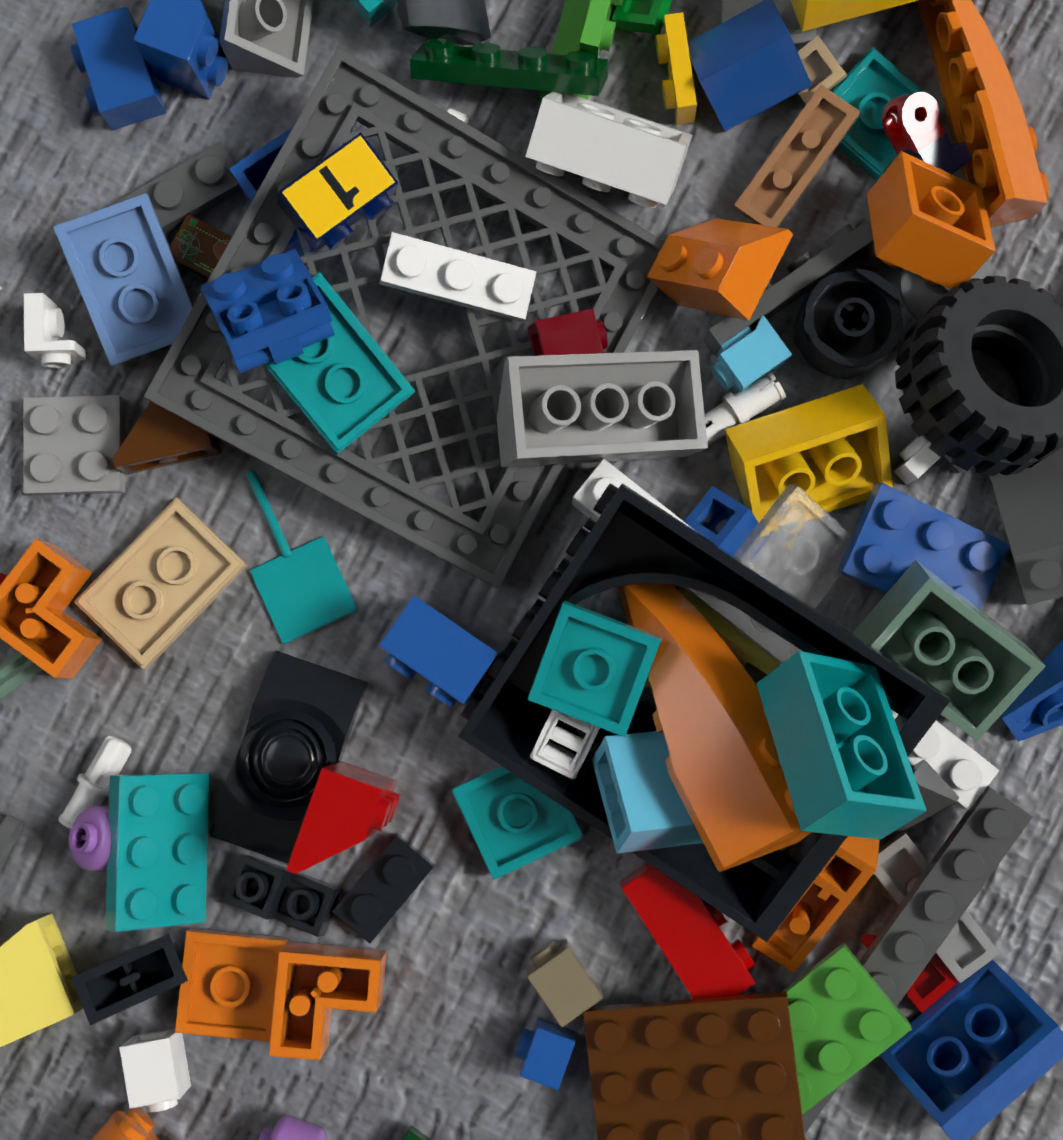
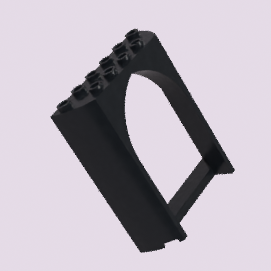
[458,483,951,942]

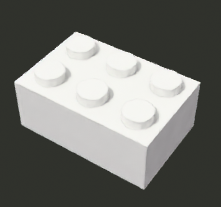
[525,92,693,208]

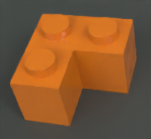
[0,538,102,679]
[269,942,387,1060]

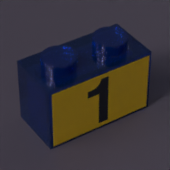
[278,132,398,252]

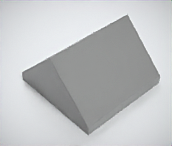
[219,0,314,78]

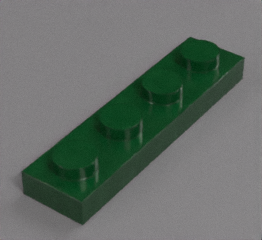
[410,39,608,96]

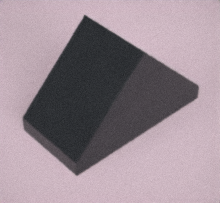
[71,934,188,1026]

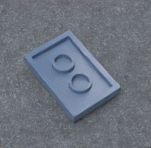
[53,193,194,366]

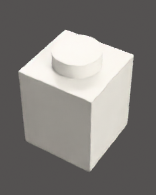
[119,1028,191,1112]

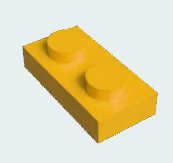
[655,12,697,125]

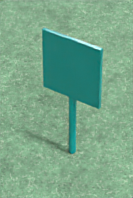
[246,470,358,645]

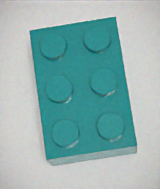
[756,651,927,840]

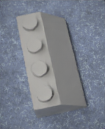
[497,350,708,467]

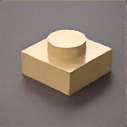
[798,36,847,104]

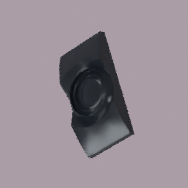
[210,651,369,863]

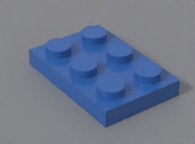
[837,483,1009,610]

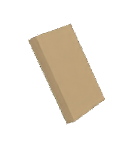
[74,497,248,669]

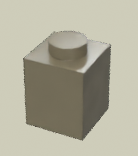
[527,939,603,1027]

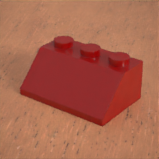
[286,761,401,874]

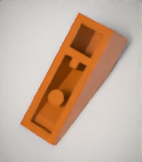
[752,836,880,973]

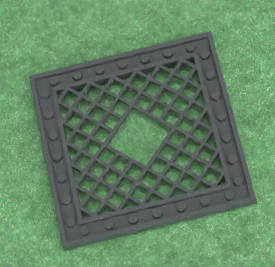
[144,47,665,588]

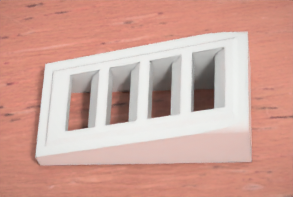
[530,709,600,779]

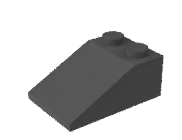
[990,447,1063,605]

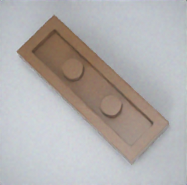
[734,84,860,227]

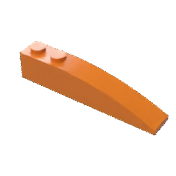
[918,0,1049,228]
[618,583,811,872]

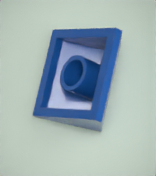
[688,0,812,132]

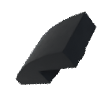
[397,0,491,44]
[224,854,341,937]

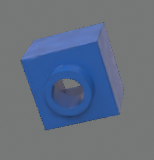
[684,486,760,557]
[514,1017,576,1090]

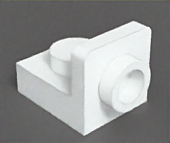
[24,293,86,368]

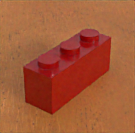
[619,863,755,999]

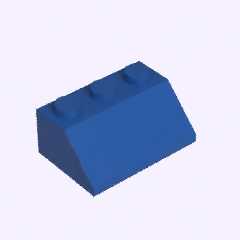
[879,959,1063,1140]

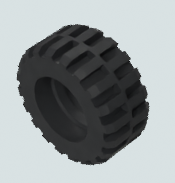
[895,276,1063,476]

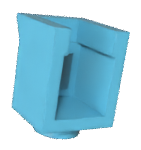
[710,315,792,394]

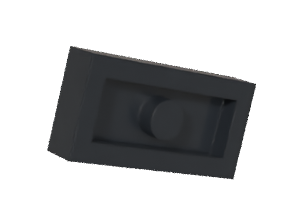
[332,834,435,944]

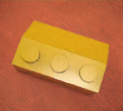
[725,384,893,536]

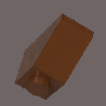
[113,402,221,475]

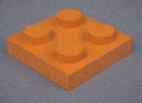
[175,928,289,1042]

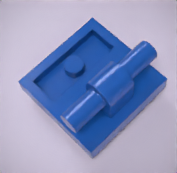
[200,249,335,374]

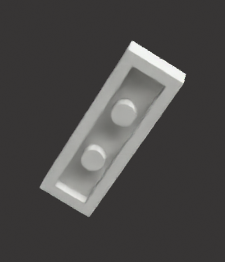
[379,232,537,322]

